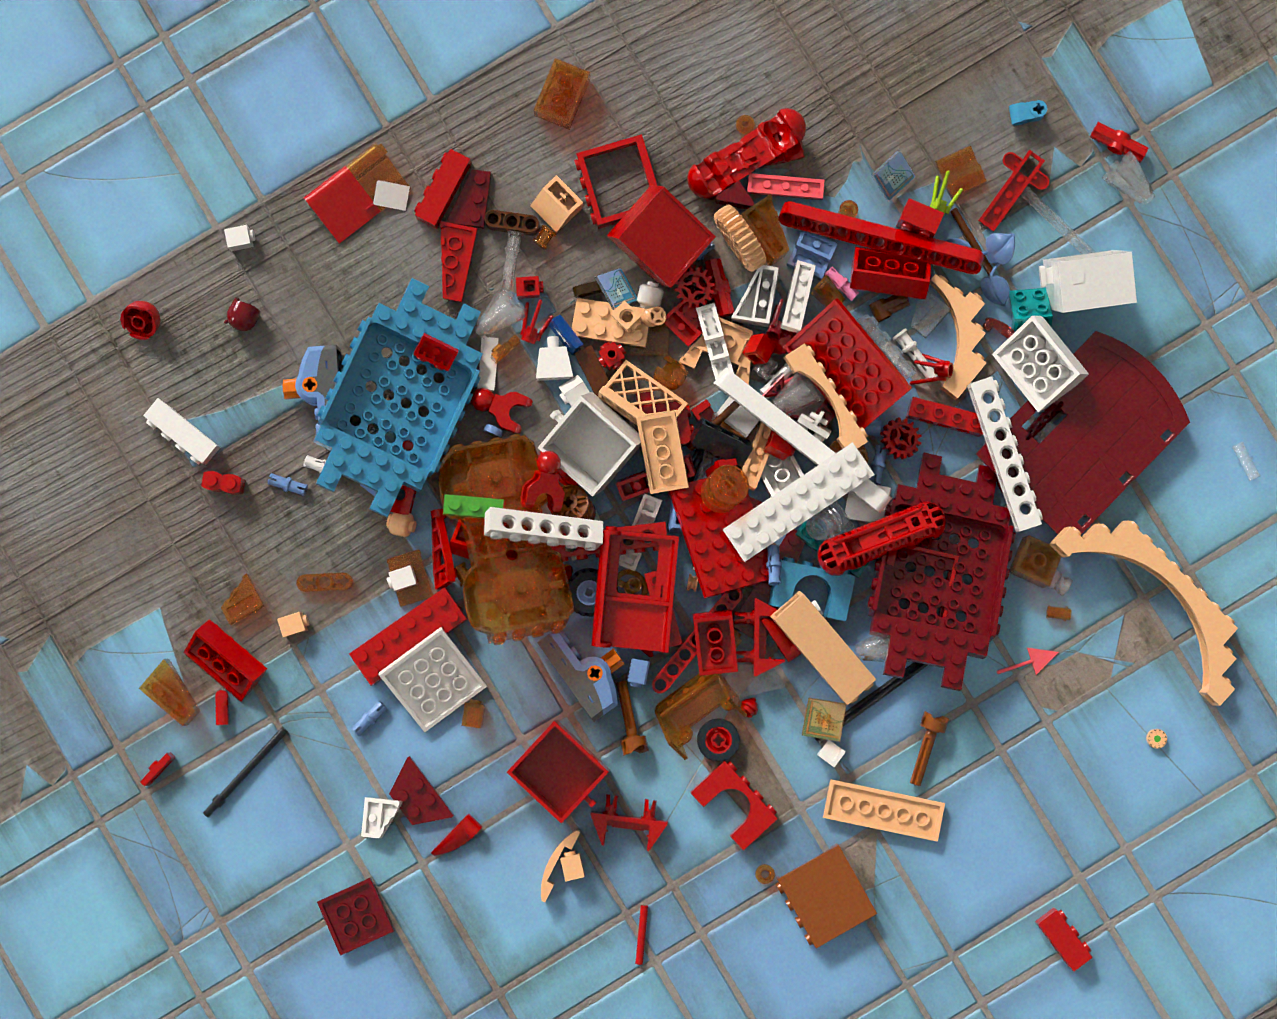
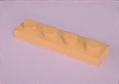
[736,421,771,491]

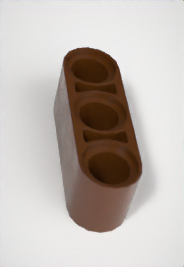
[484,210,540,236]

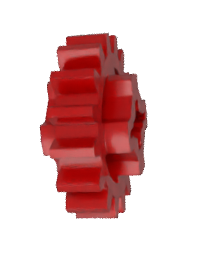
[674,265,716,308]
[880,417,922,460]

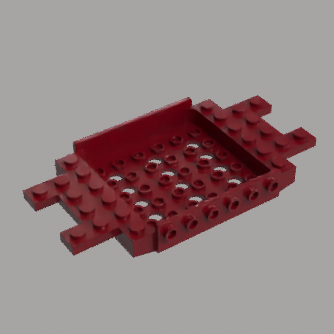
[867,452,1016,691]

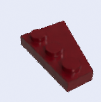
[446,169,491,229]

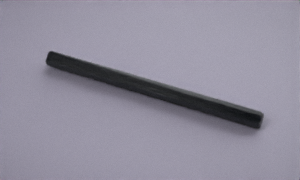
[814,662,928,743]

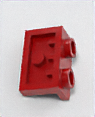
[413,333,459,371]

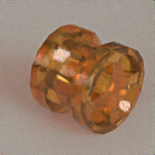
[838,200,858,218]

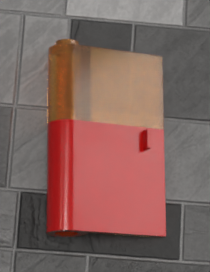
[304,142,411,244]

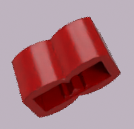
[201,471,246,495]

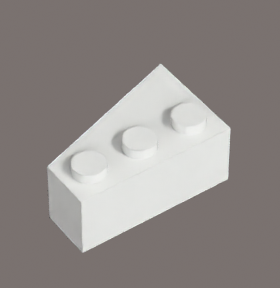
[731,265,779,327]

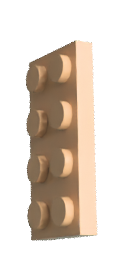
[571,298,649,348]
[636,410,689,494]

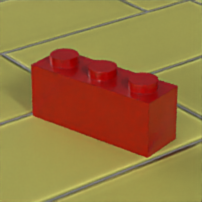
[1035,908,1093,971]

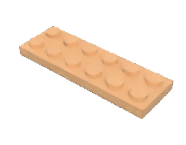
[823,779,945,842]

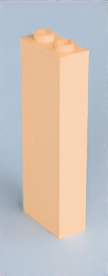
[770,591,876,705]

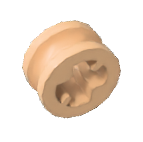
[687,573,698,592]

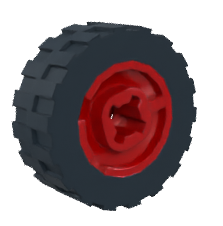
[697,718,740,761]

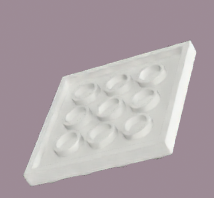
[378,627,487,732]

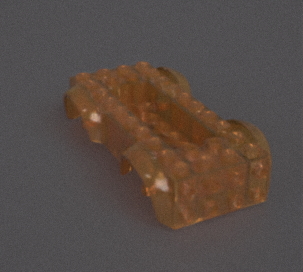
[439,434,575,645]

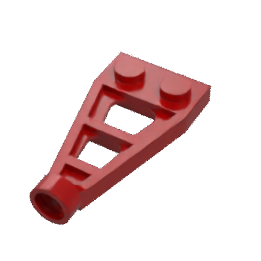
[430,509,457,590]

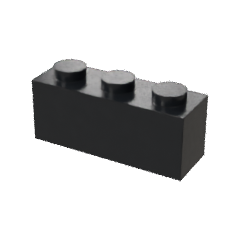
[690,417,753,467]

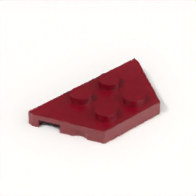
[389,756,454,825]

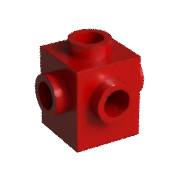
[598,341,626,371]

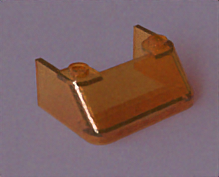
[655,674,747,760]

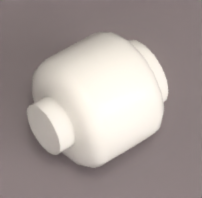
[637,281,664,309]

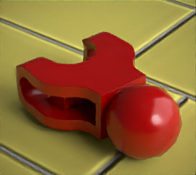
[471,388,533,434]
[520,451,565,513]

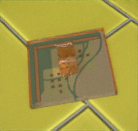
[802,698,847,742]

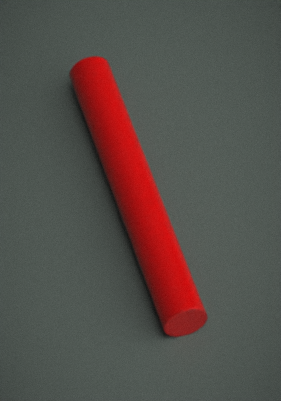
[635,905,648,965]

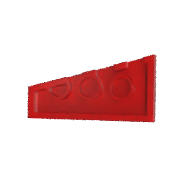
[440,221,478,303]

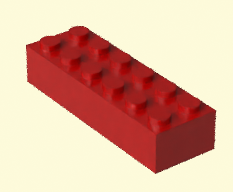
[349,587,468,686]

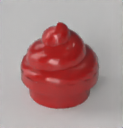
[739,698,758,718]

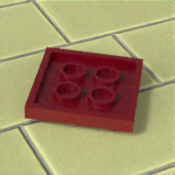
[317,877,395,956]

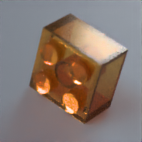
[1009,535,1061,588]

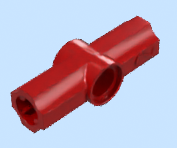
[1090,122,1149,163]
[705,258,734,318]

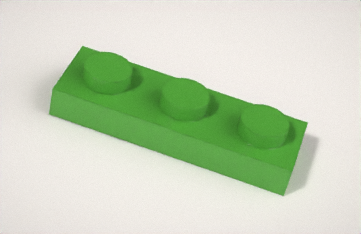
[443,494,504,519]

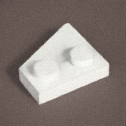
[361,797,402,838]

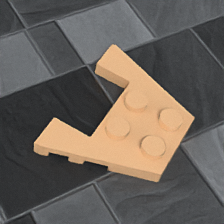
[679,317,753,385]

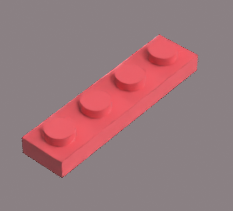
[747,173,824,200]

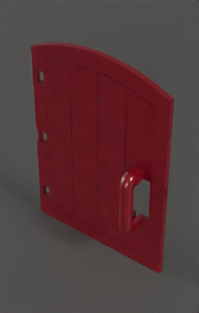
[975,331,1190,535]

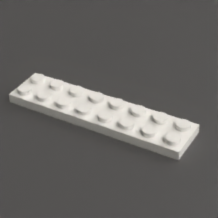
[723,442,875,562]

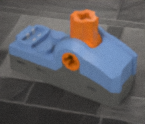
[282,345,343,434]
[537,627,625,722]

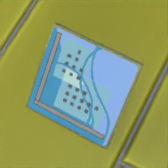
[871,150,916,202]
[595,267,637,310]

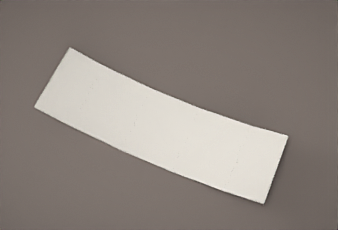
[477,337,498,390]

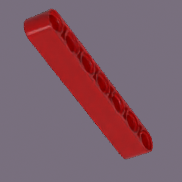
[652,589,743,693]

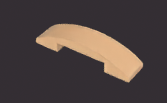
[541,829,581,902]

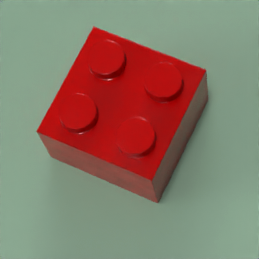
[896,198,944,238]

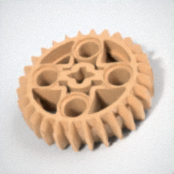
[714,205,766,272]

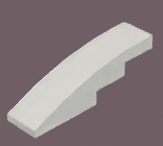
[696,303,734,380]

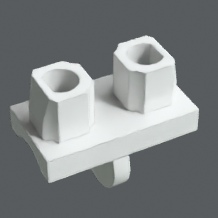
[797,411,831,442]

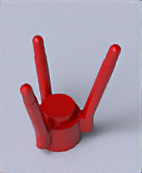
[520,299,553,345]
[909,354,953,385]

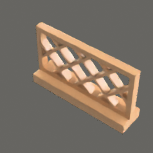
[598,360,688,426]

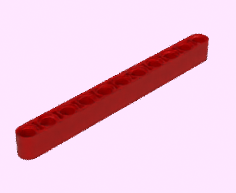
[778,201,984,275]

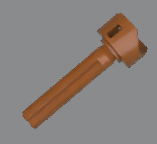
[616,681,649,756]
[910,711,949,786]

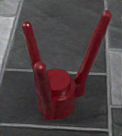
[766,299,789,340]

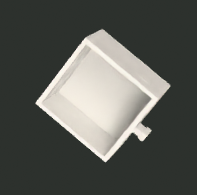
[1039,250,1137,313]
[538,392,641,496]

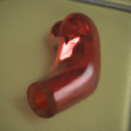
[982,317,1015,339]

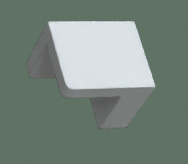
[817,739,846,767]

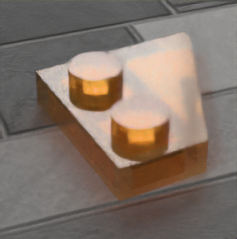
[221,573,264,625]

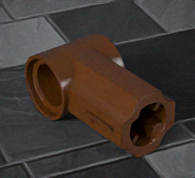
[869,295,910,323]

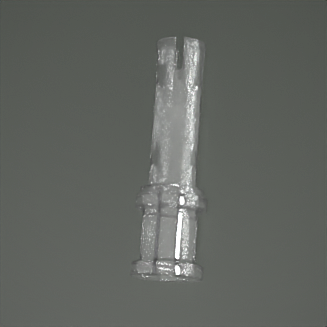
[501,231,524,290]

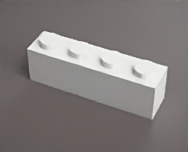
[143,398,221,465]

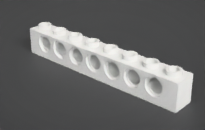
[967,377,1043,532]

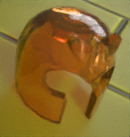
[653,355,688,391]

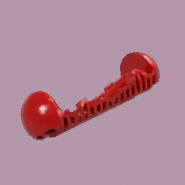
[687,108,806,198]
[818,501,946,576]

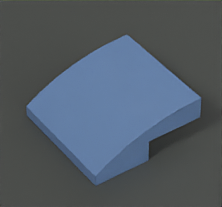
[786,231,838,281]

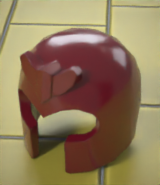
[224,297,261,331]

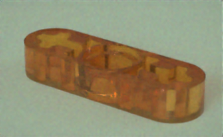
[296,572,353,592]

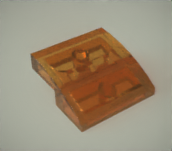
[935,146,986,197]

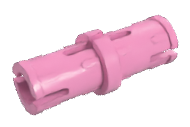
[824,266,860,301]

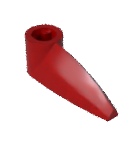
[760,618,802,663]
[431,813,483,856]

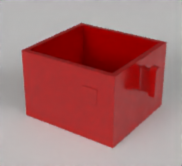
[607,185,716,288]
[507,720,610,823]

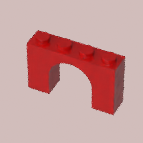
[690,761,778,851]

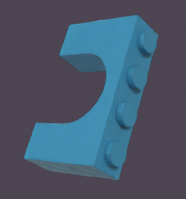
[768,557,855,621]

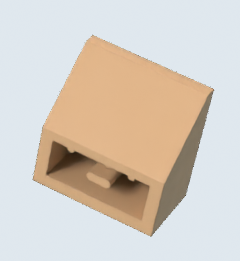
[530,175,584,233]

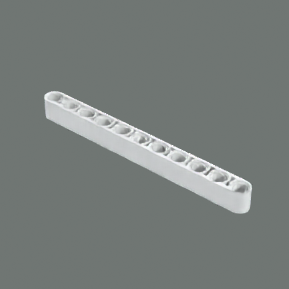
[714,368,892,514]

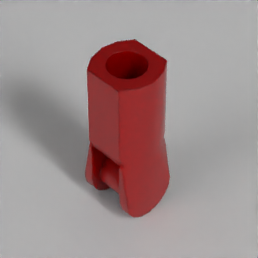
[215,690,229,725]

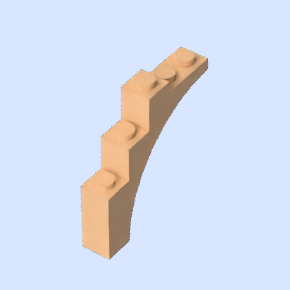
[930,274,986,401]

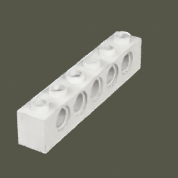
[484,507,603,551]

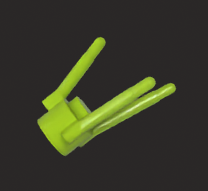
[930,171,963,217]

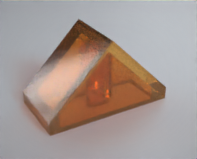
[811,275,846,307]

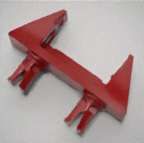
[734,598,785,676]
[590,794,668,851]

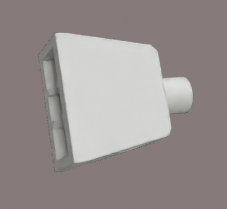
[536,336,573,381]

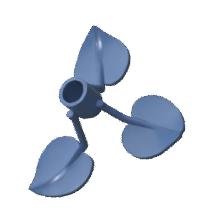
[946,233,1015,306]

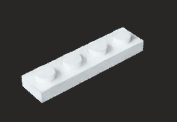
[781,260,816,333]

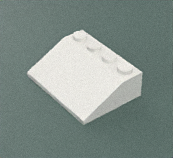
[992,316,1089,412]

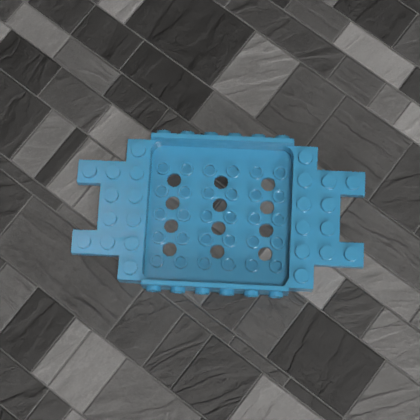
[313,278,483,517]

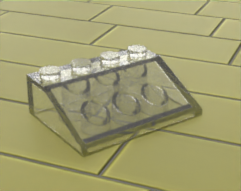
[856,314,916,381]

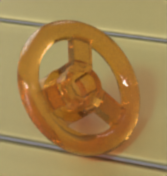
[617,569,648,595]

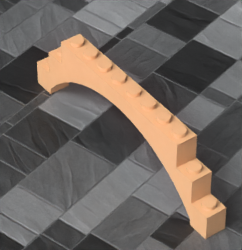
[1049,520,1238,706]

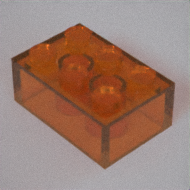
[533,58,591,130]

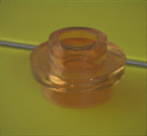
[736,115,755,134]
[755,864,775,884]

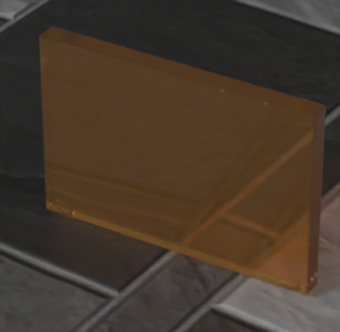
[387,550,433,607]

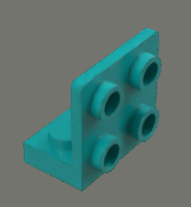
[1009,288,1053,334]

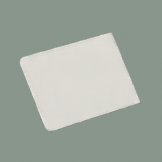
[373,180,410,211]

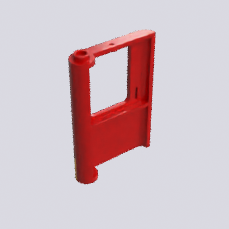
[591,526,679,653]

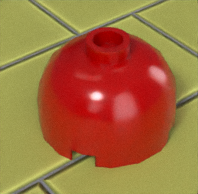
[120,301,161,340]

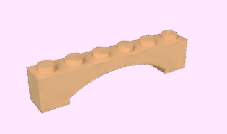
[784,343,868,449]

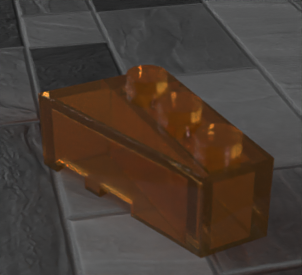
[740,194,789,266]
[139,659,200,726]

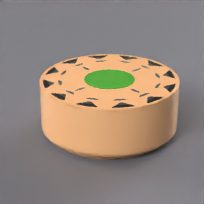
[1146,729,1167,749]

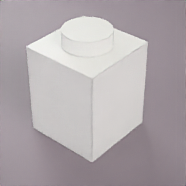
[224,225,255,251]
[559,375,590,407]
[387,565,418,592]

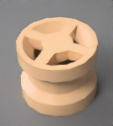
[642,306,666,327]

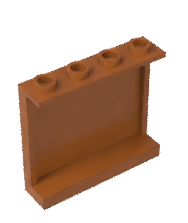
[776,843,877,948]

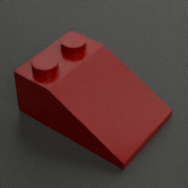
[693,610,738,676]

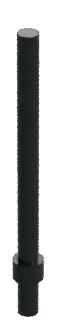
[203,726,288,818]

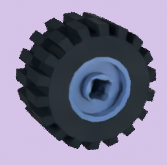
[565,568,598,617]

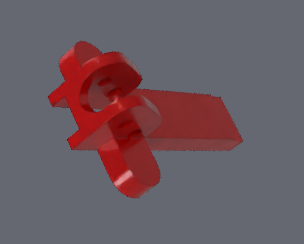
[978,150,1049,232]

